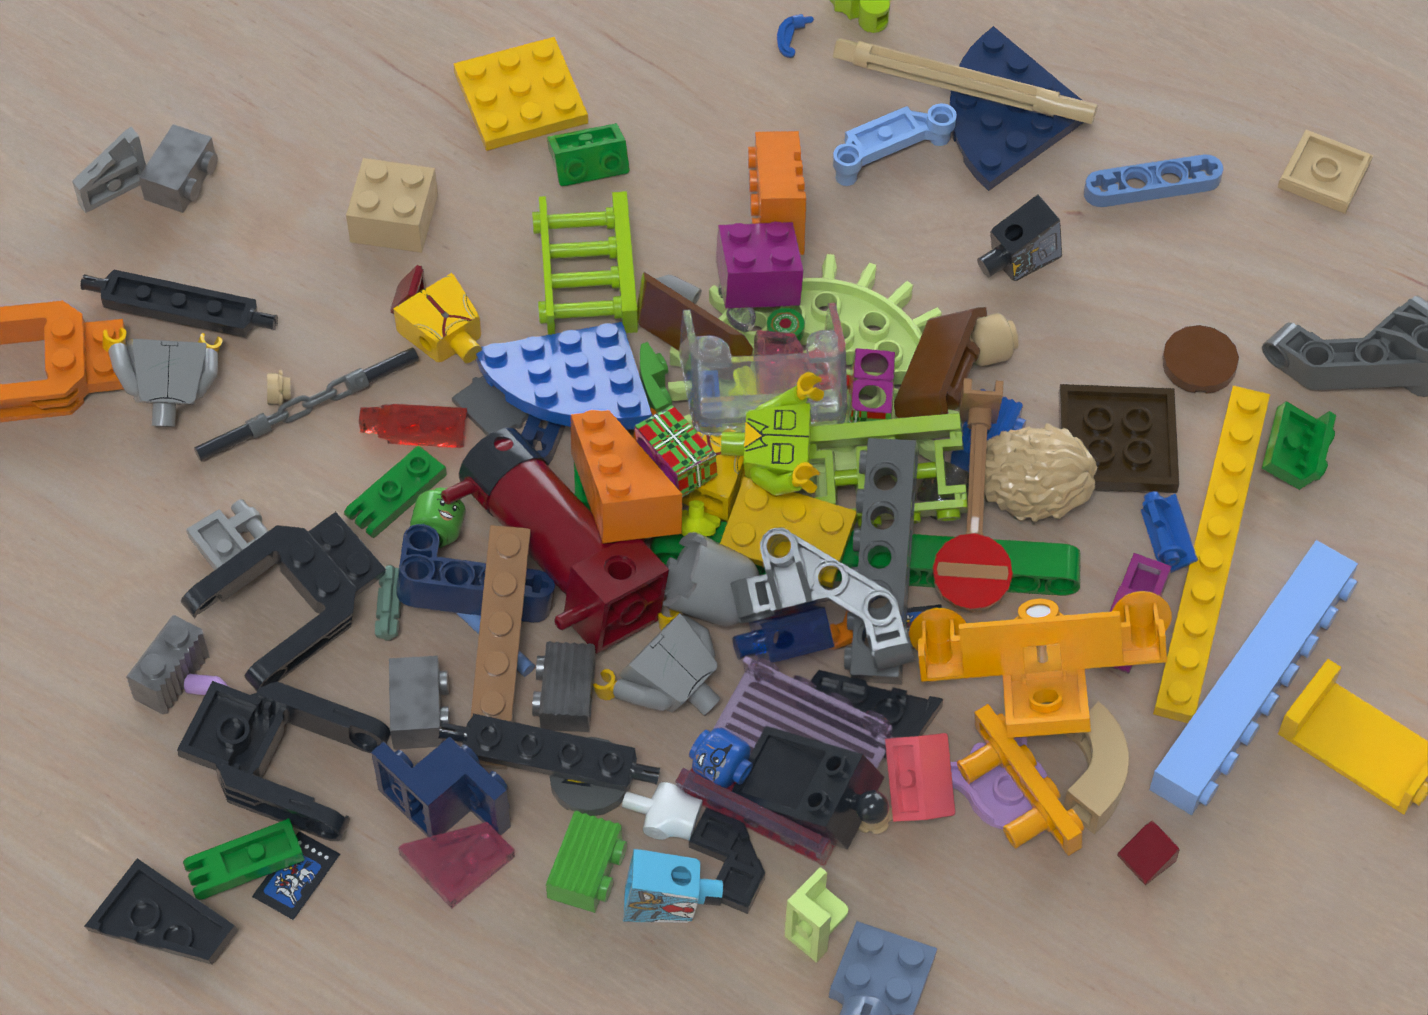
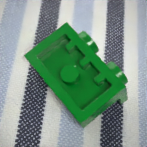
[547,123,630,186]

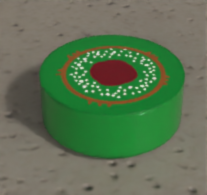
[767,308,805,346]

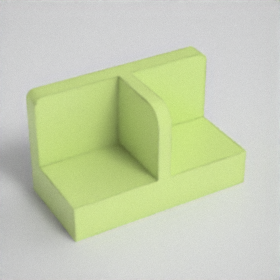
[785,867,848,963]

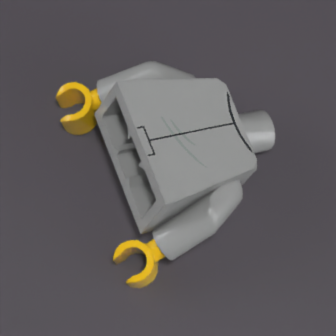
[102,328,222,427]
[593,608,721,715]

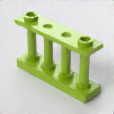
[532,191,638,335]

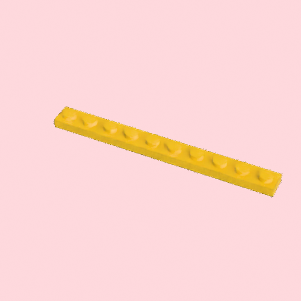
[1153,385,1270,723]

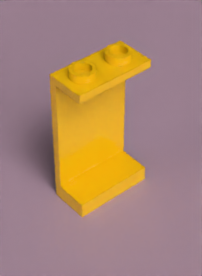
[1278,659,1428,815]

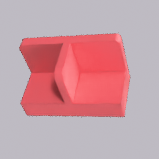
[885,733,955,822]

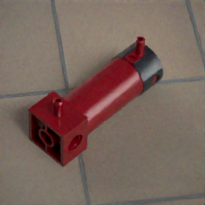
[441,428,669,654]

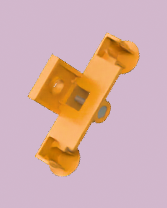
[909,591,1172,738]

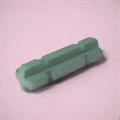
[375,565,401,641]

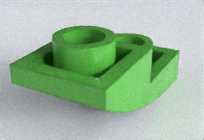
[640,341,673,412]

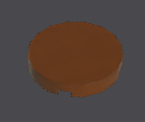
[1163,325,1239,394]

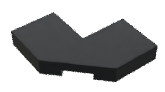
[689,807,765,914]

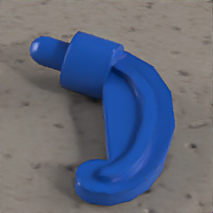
[777,14,814,58]

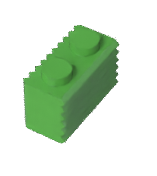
[546,811,627,913]

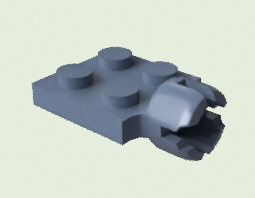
[829,921,937,1015]

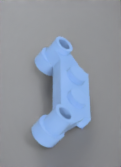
[833,103,956,186]

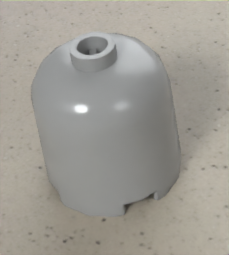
[663,532,759,626]

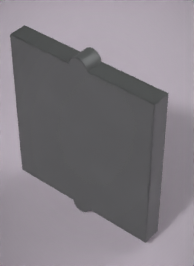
[452,376,529,435]

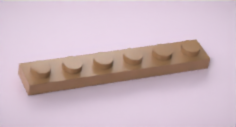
[470,525,530,769]

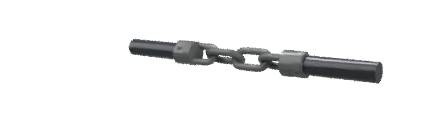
[194,347,419,461]

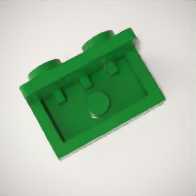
[1262,401,1336,490]

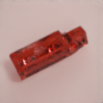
[358,404,468,448]

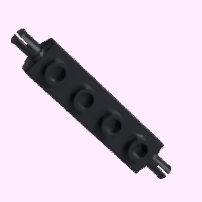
[80,269,278,338]
[438,713,660,791]

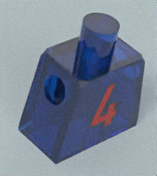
[732,605,835,663]

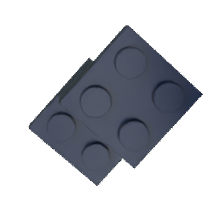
[371,737,511,843]

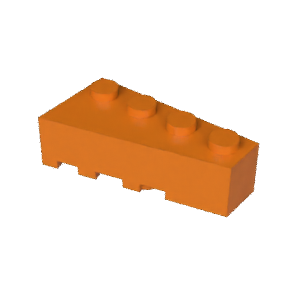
[748,131,806,255]
[571,410,682,543]

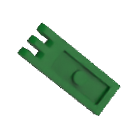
[344,445,447,538]
[183,819,305,900]

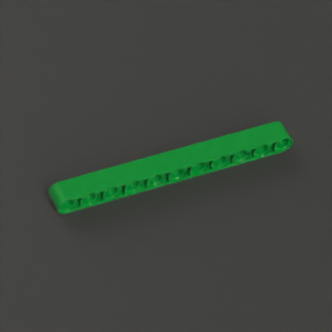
[650,522,1081,596]

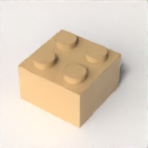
[346,158,438,253]

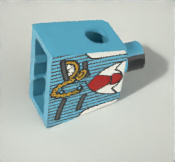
[623,849,723,923]

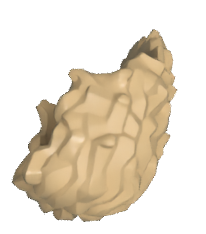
[984,423,1097,523]

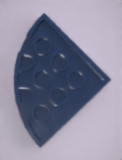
[949,26,1084,191]

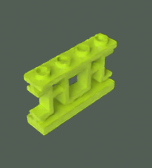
[809,413,968,528]

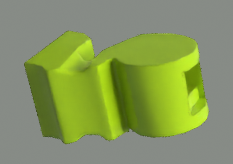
[830,0,890,33]

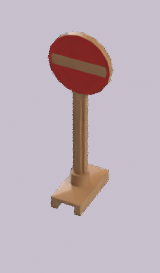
[932,378,1013,611]

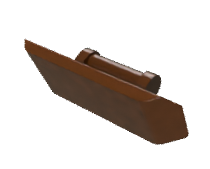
[637,272,753,380]
[894,307,987,418]

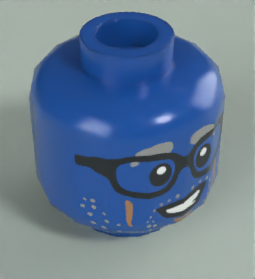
[689,727,753,789]

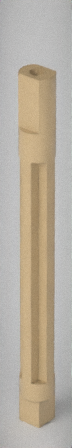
[833,38,1098,124]

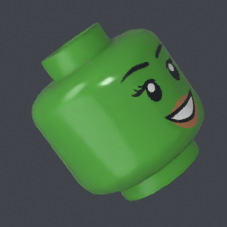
[410,487,466,548]

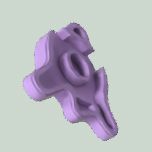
[950,737,1048,835]

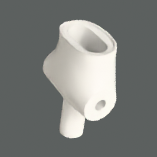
[622,782,703,841]

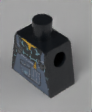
[977,194,1062,281]

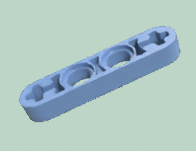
[1084,155,1223,207]

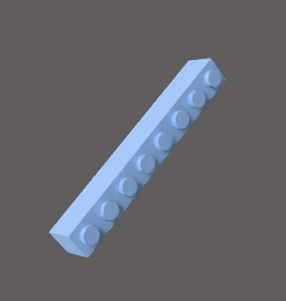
[1149,540,1358,815]

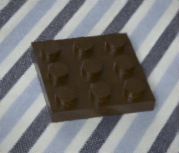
[1058,384,1179,493]

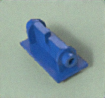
[1141,491,1198,573]

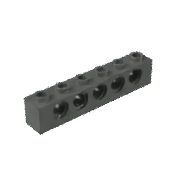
[844,438,919,684]

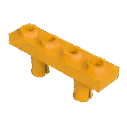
[957,704,1084,856]

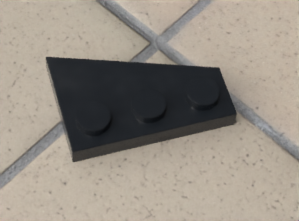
[796,670,943,759]
[84,858,238,965]

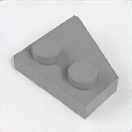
[72,127,146,213]

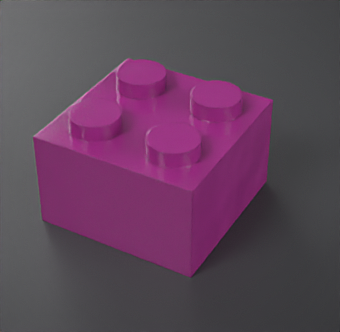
[716,222,804,308]

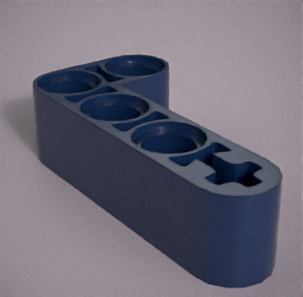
[396,524,555,623]

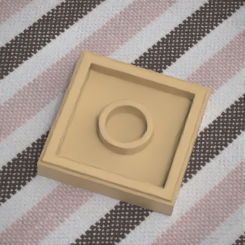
[1278,130,1373,214]

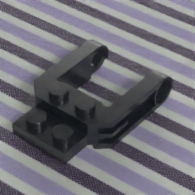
[181,511,386,692]
[177,681,391,841]

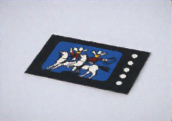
[252,831,341,920]

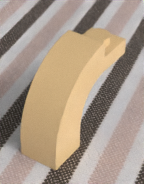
[1045,701,1129,835]

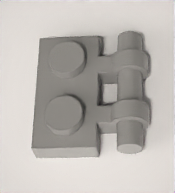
[186,499,277,570]

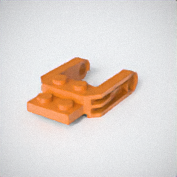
[0,300,126,422]

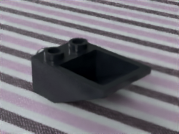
[728,726,889,850]

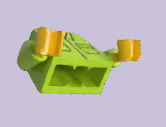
[721,372,824,496]

